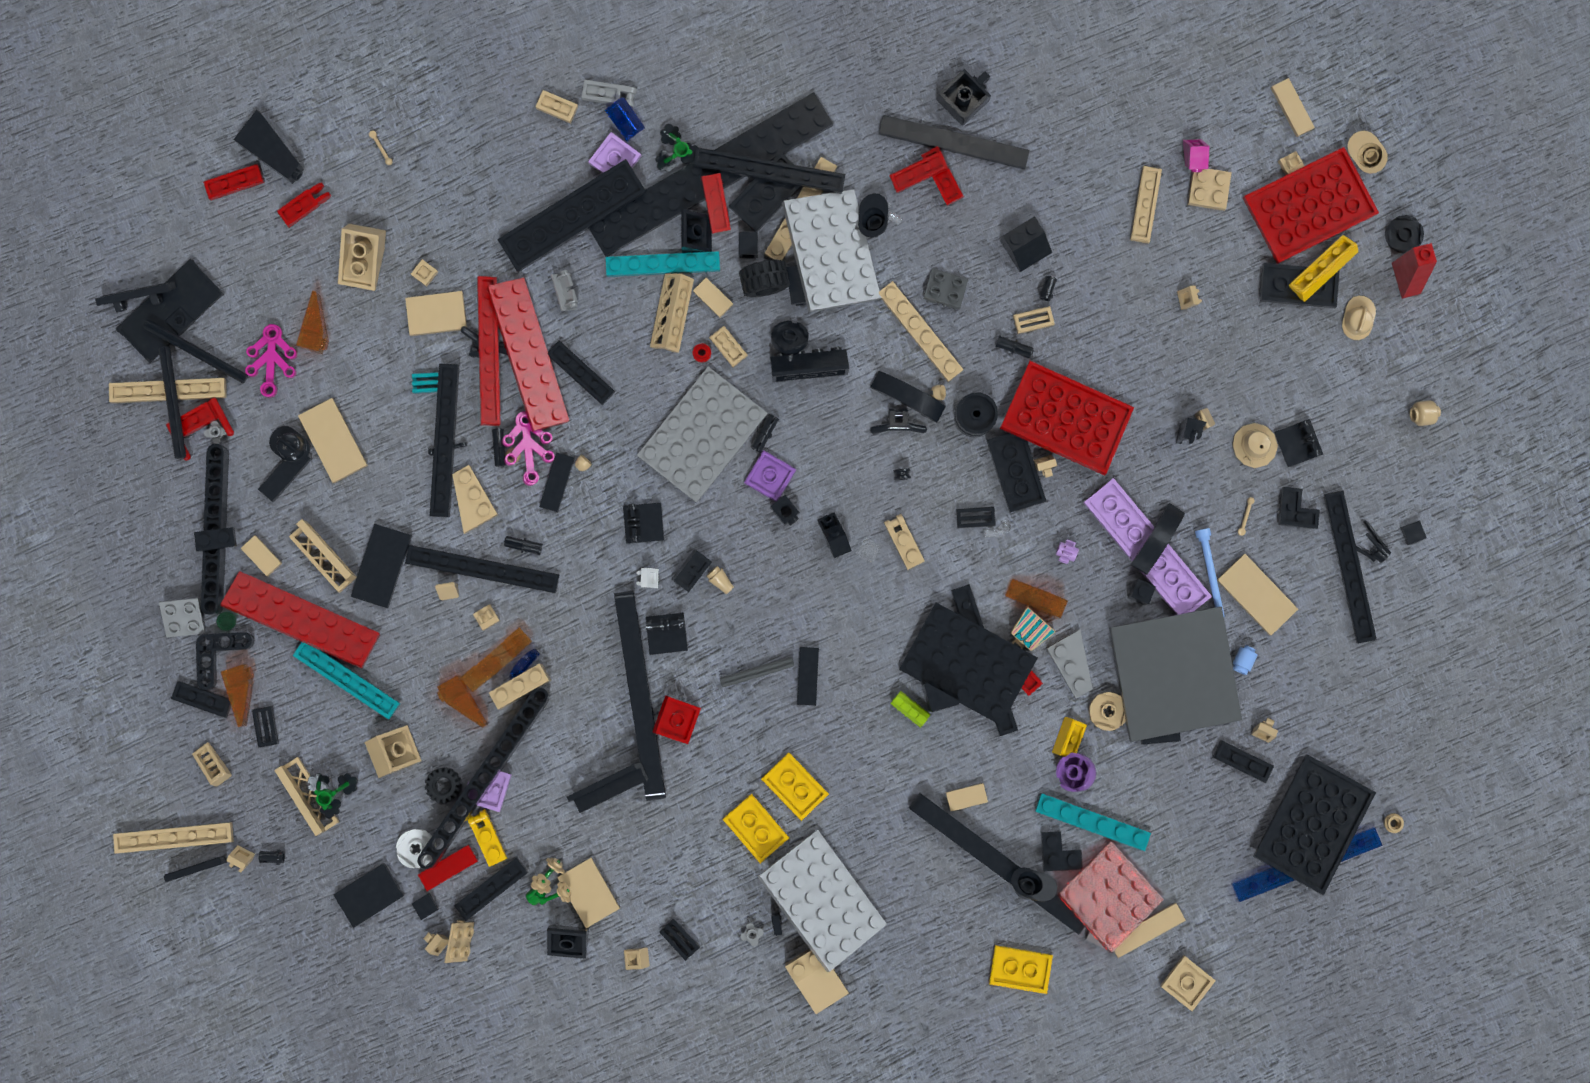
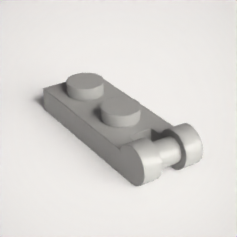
[581,80,637,108]

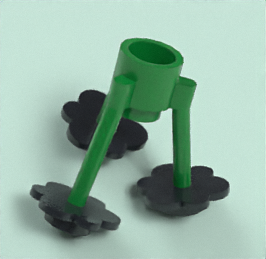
[655,124,698,172]
[308,773,358,819]

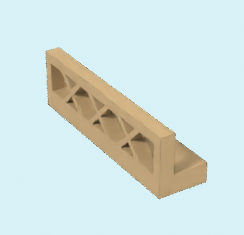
[650,274,694,353]
[289,519,357,593]
[274,757,339,836]

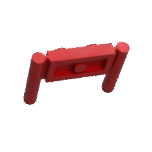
[166,398,234,461]

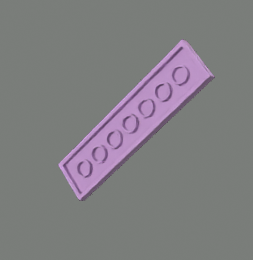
[1084,478,1212,615]

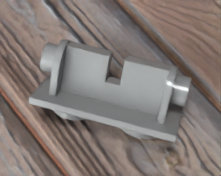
[551,270,579,311]

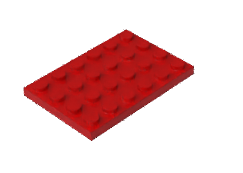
[1243,147,1379,264]
[1000,361,1134,476]

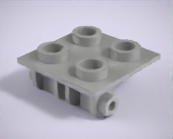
[159,598,205,637]

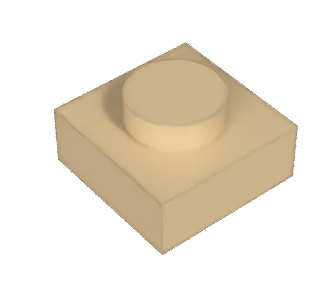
[411,259,438,287]

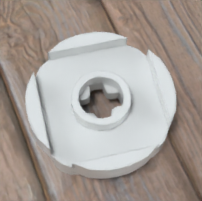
[396,829,437,868]

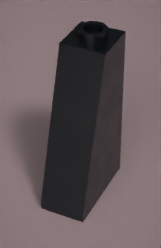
[233,109,304,184]

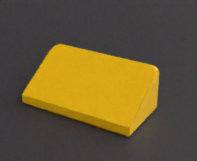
[1052,717,1087,757]

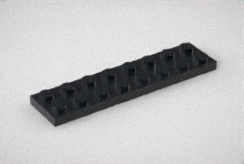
[497,159,646,272]

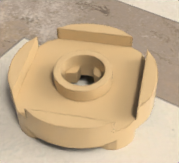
[1089,692,1126,731]

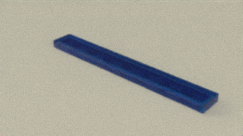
[1231,827,1383,902]

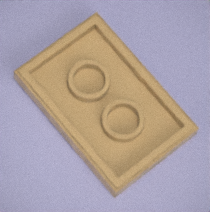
[405,291,467,336]
[557,857,620,928]

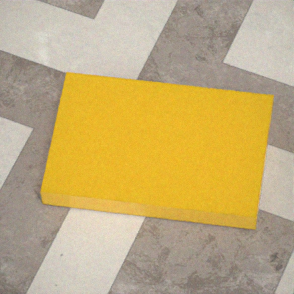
[761,752,829,821]
[722,794,789,863]
[989,945,1053,994]

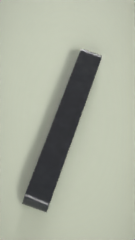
[201,443,229,616]

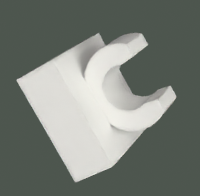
[636,568,659,588]

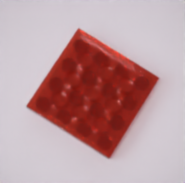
[1057,841,1164,953]

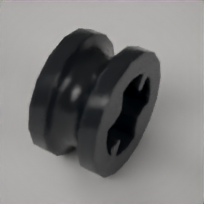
[893,468,911,480]

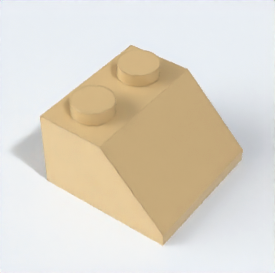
[365,725,421,778]

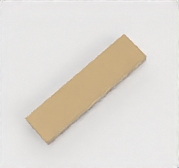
[1130,166,1162,244]
[1108,903,1186,958]

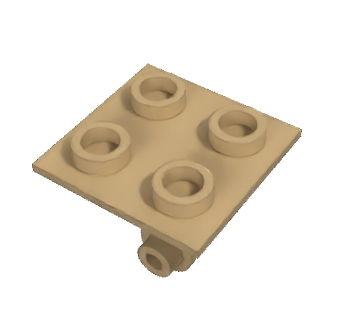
[444,920,474,963]

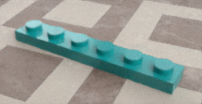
[606,251,720,277]
[293,642,401,720]
[1035,793,1151,851]

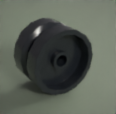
[954,392,998,437]

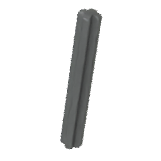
[720,657,794,687]

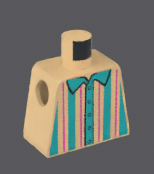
[1011,606,1055,651]

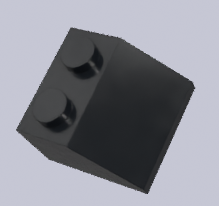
[1000,216,1052,272]

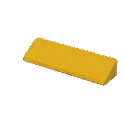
[1289,235,1358,302]

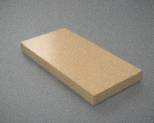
[298,398,368,483]
[1217,554,1298,636]

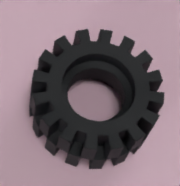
[425,767,462,803]

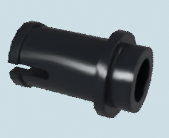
[1039,276,1057,301]
[258,849,285,865]

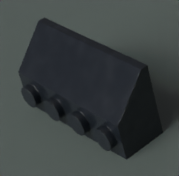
[770,347,849,382]

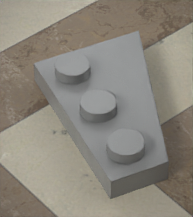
[1046,630,1093,699]

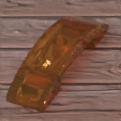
[460,627,532,692]

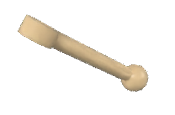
[369,131,393,165]
[1237,497,1255,536]

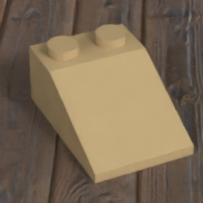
[338,224,386,291]
[785,948,849,1014]

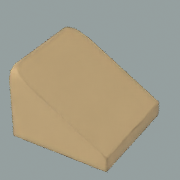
[1195,408,1215,431]
[435,582,459,600]
[624,947,650,970]

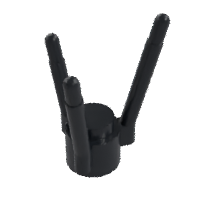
[1356,520,1391,563]

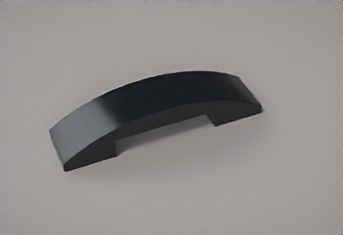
[870,371,946,423]
[1131,503,1185,575]

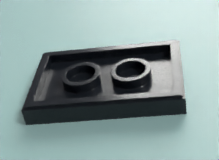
[333,863,404,928]

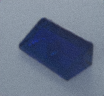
[605,97,645,141]

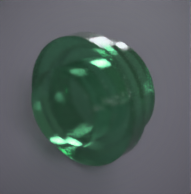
[216,612,236,631]

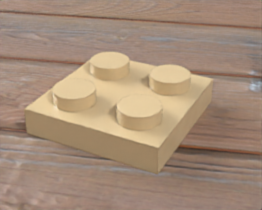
[1187,169,1232,211]
[1160,955,1216,1011]

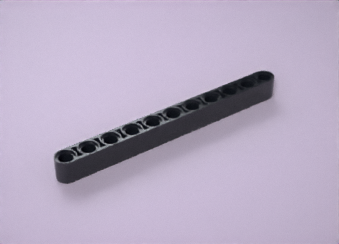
[614,590,666,801]
[417,688,550,869]
[909,793,1090,935]

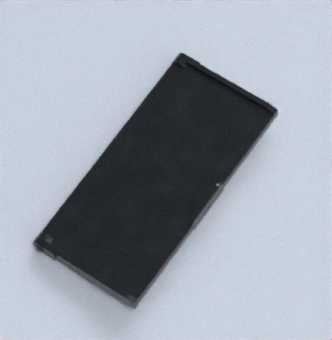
[116,258,224,363]

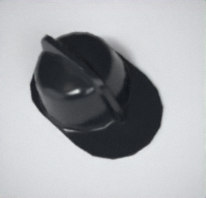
[858,193,889,238]
[269,426,310,464]
[1011,867,1057,902]

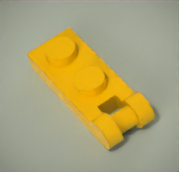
[468,809,507,867]

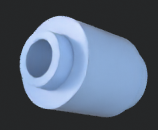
[1232,645,1258,675]

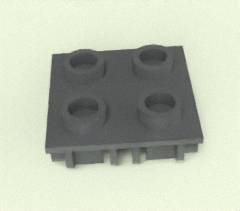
[923,268,968,310]

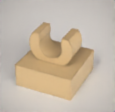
[1278,151,1304,175]
[1177,286,1202,310]
[1034,455,1057,478]
[473,604,500,631]
[1251,718,1278,743]
[227,845,255,872]
[423,932,449,956]

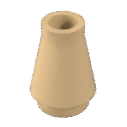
[706,566,734,594]

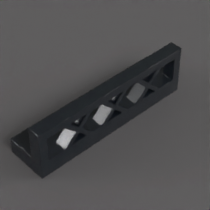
[567,762,649,813]

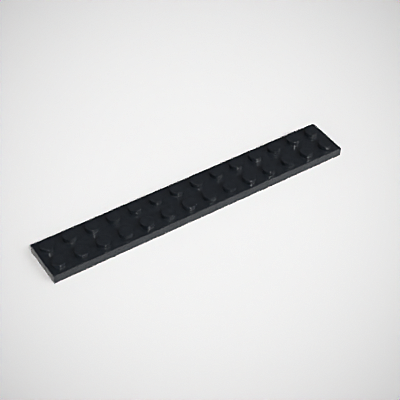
[589,92,833,257]

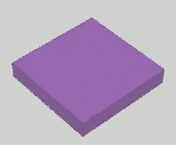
[744,450,796,502]

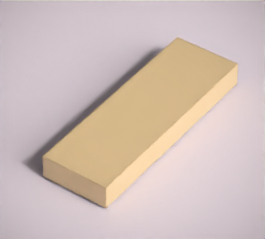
[1271,78,1315,137]

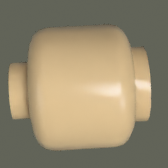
[1410,400,1441,426]

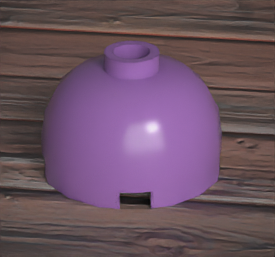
[1056,753,1096,792]

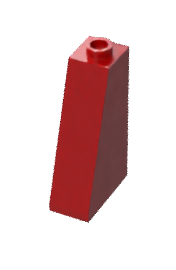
[1392,243,1437,299]

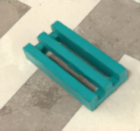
[412,372,439,394]

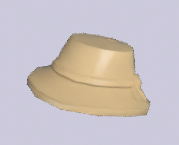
[1232,423,1278,468]

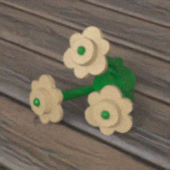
[526,858,571,905]

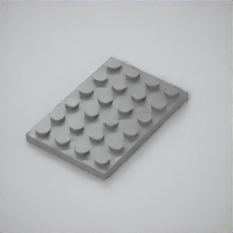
[782,189,881,312]
[637,367,768,503]
[757,830,887,972]

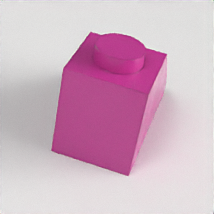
[1183,139,1210,172]

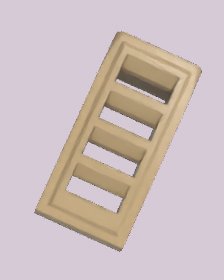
[192,742,232,786]

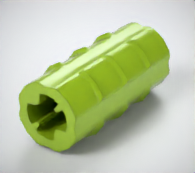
[890,690,931,728]

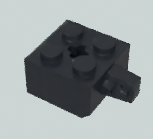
[936,69,991,126]

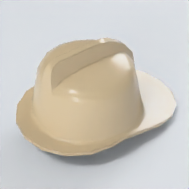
[1348,131,1388,174]
[1342,296,1376,340]

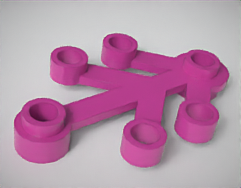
[245,324,297,398]
[502,411,555,486]

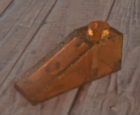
[296,291,329,355]
[1005,579,1068,619]
[221,664,254,727]
[437,675,488,728]

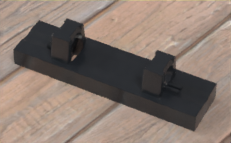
[95,281,176,313]

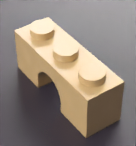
[489,664,552,710]

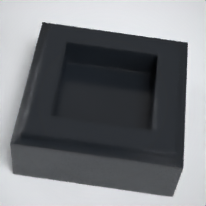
[1400,520,1427,545]
[411,893,439,920]
[771,913,782,936]

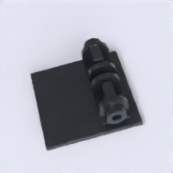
[1274,419,1323,467]
[623,502,664,544]
[646,612,688,655]

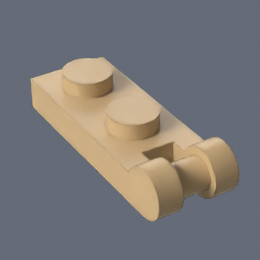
[884,514,925,570]

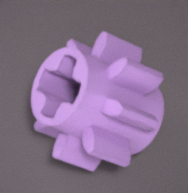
[1055,539,1079,564]

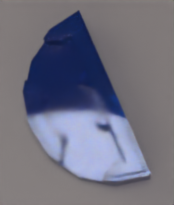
[509,649,540,679]

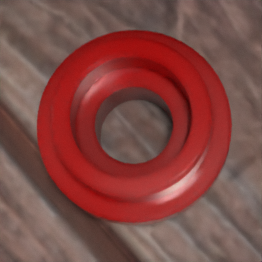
[692,343,712,363]

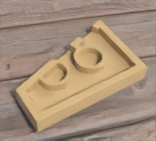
[452,465,498,534]

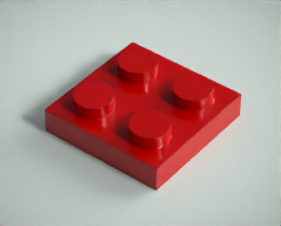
[652,695,701,744]

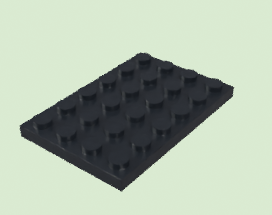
[899,602,1038,725]
[1253,754,1376,895]

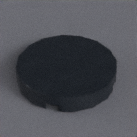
[1385,215,1424,253]
[771,321,809,354]

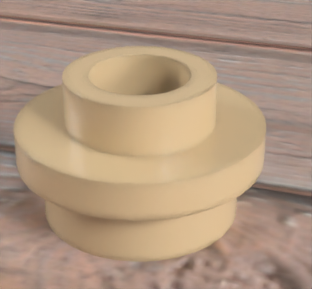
[1384,814,1404,833]

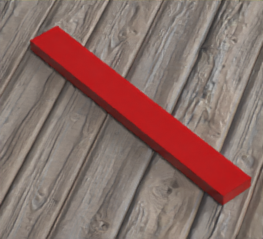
[477,276,500,426]

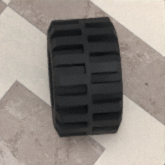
[739,259,790,297]

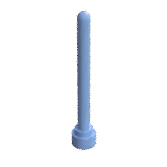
[1195,528,1224,616]

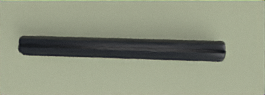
[143,320,248,383]
[159,346,186,459]

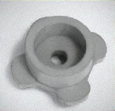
[204,421,227,444]
[741,923,764,946]

